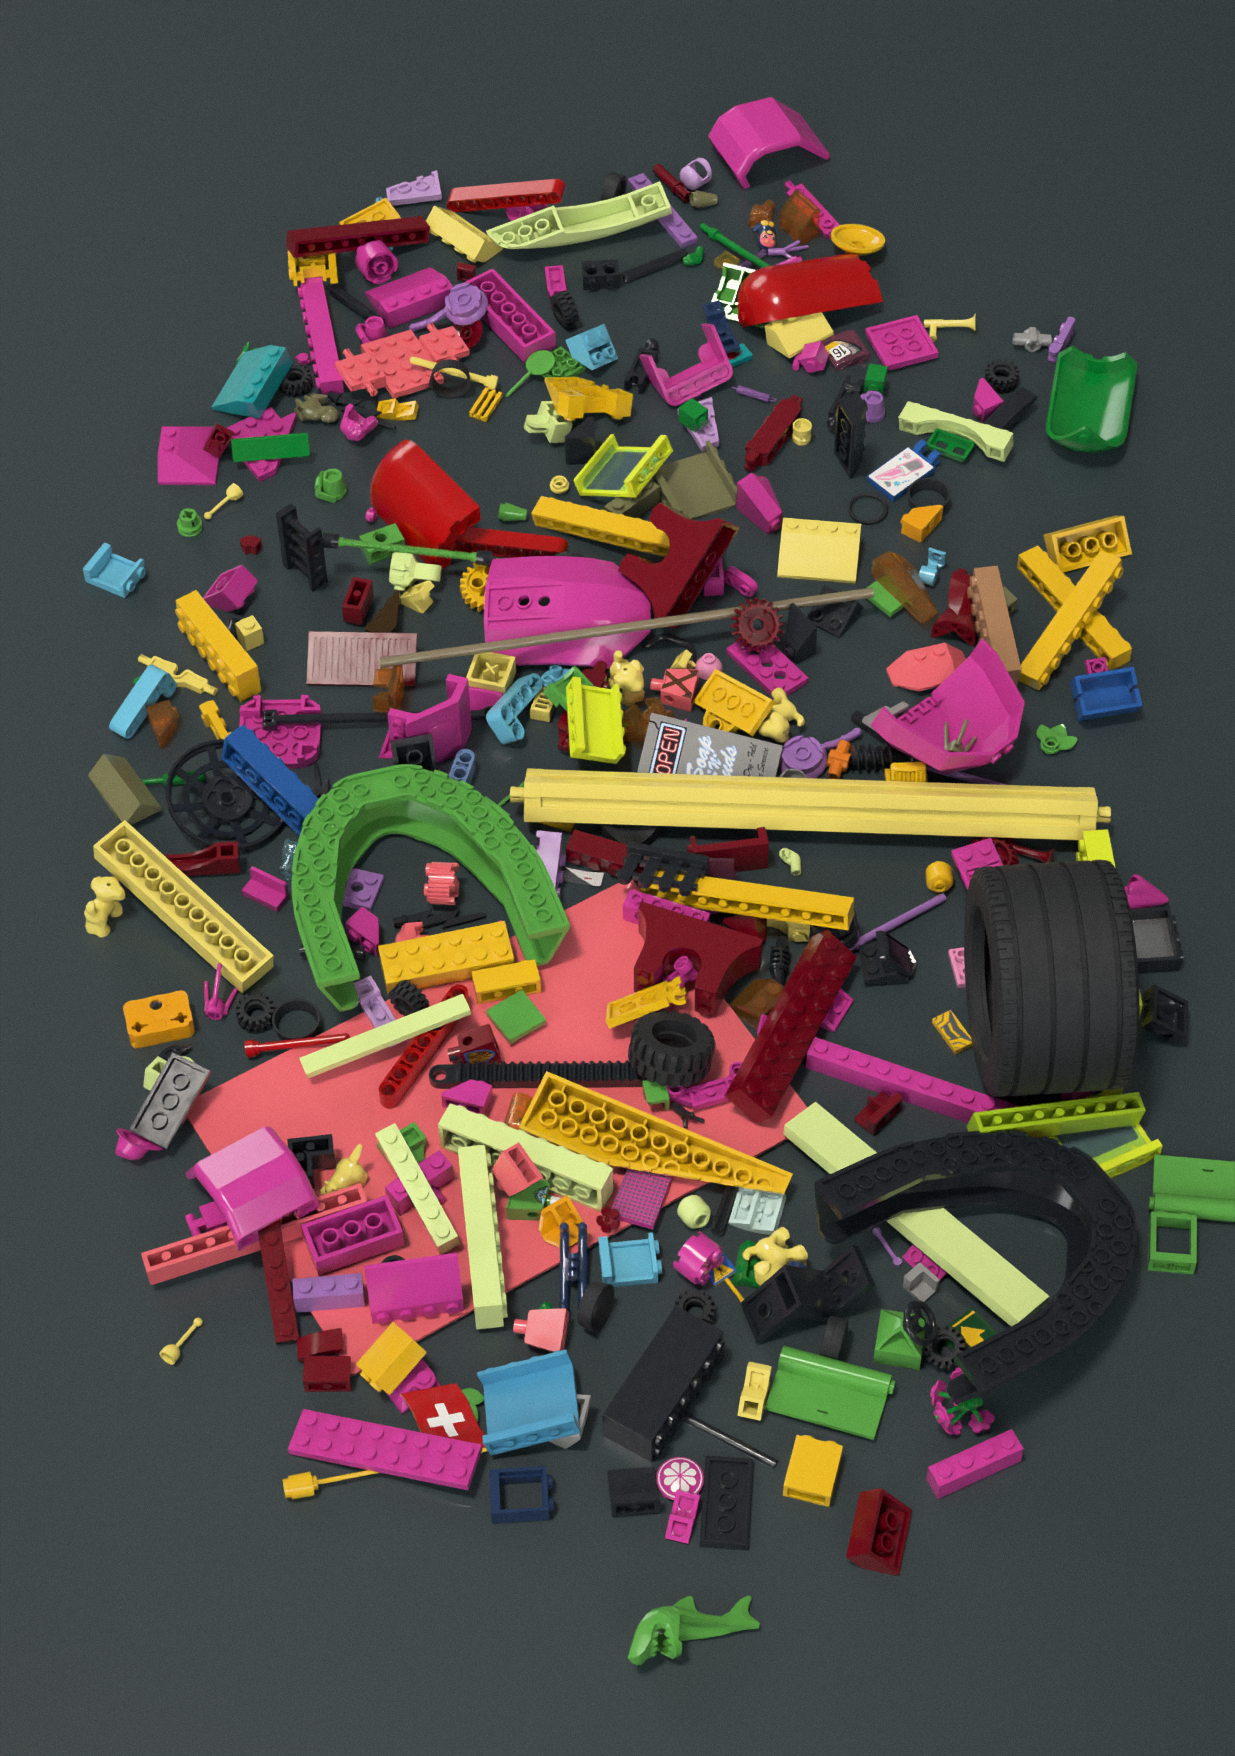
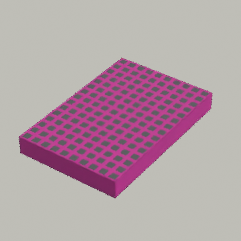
[611,1168,673,1230]

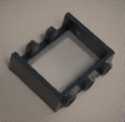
[1130,906,1183,972]

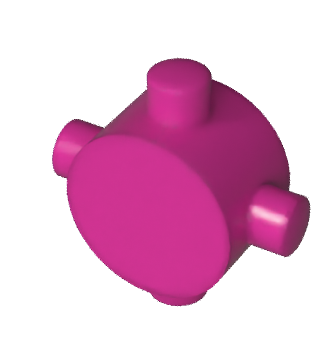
[295,353,311,366]
[365,508,377,522]

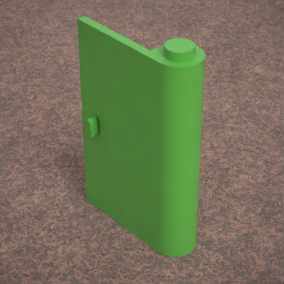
[1148,1155,1235,1222]
[765,1345,896,1440]

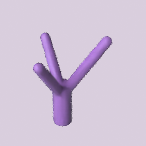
[768,240,809,259]

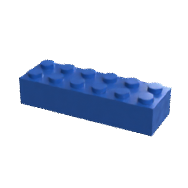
[221,724,319,837]

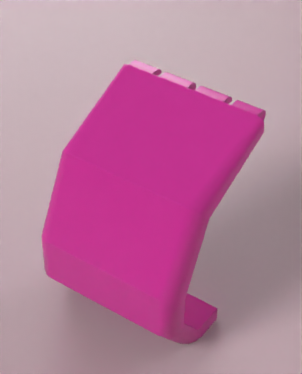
[708,97,830,190]
[186,1126,319,1251]

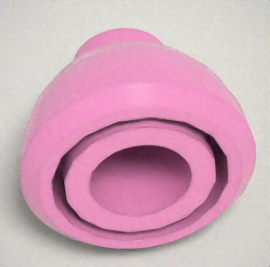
[695,653,723,680]

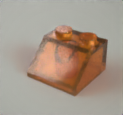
[779,189,820,245]
[729,979,784,1030]

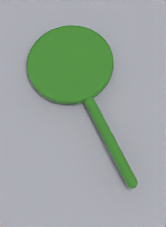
[506,350,555,397]

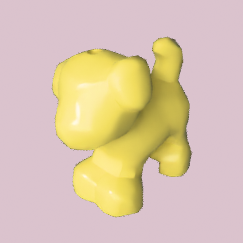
[608,650,645,706]
[758,688,805,743]
[84,876,125,938]
[742,1227,808,1286]

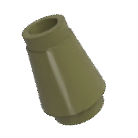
[690,190,717,208]

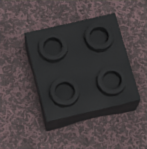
[602,824,661,845]

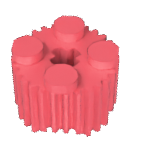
[424,862,460,905]

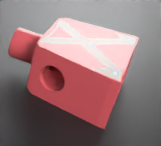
[650,669,699,712]

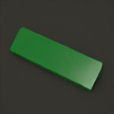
[231,433,310,462]

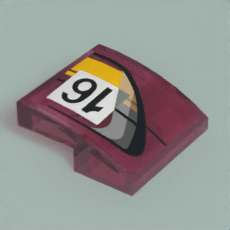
[822,329,871,372]

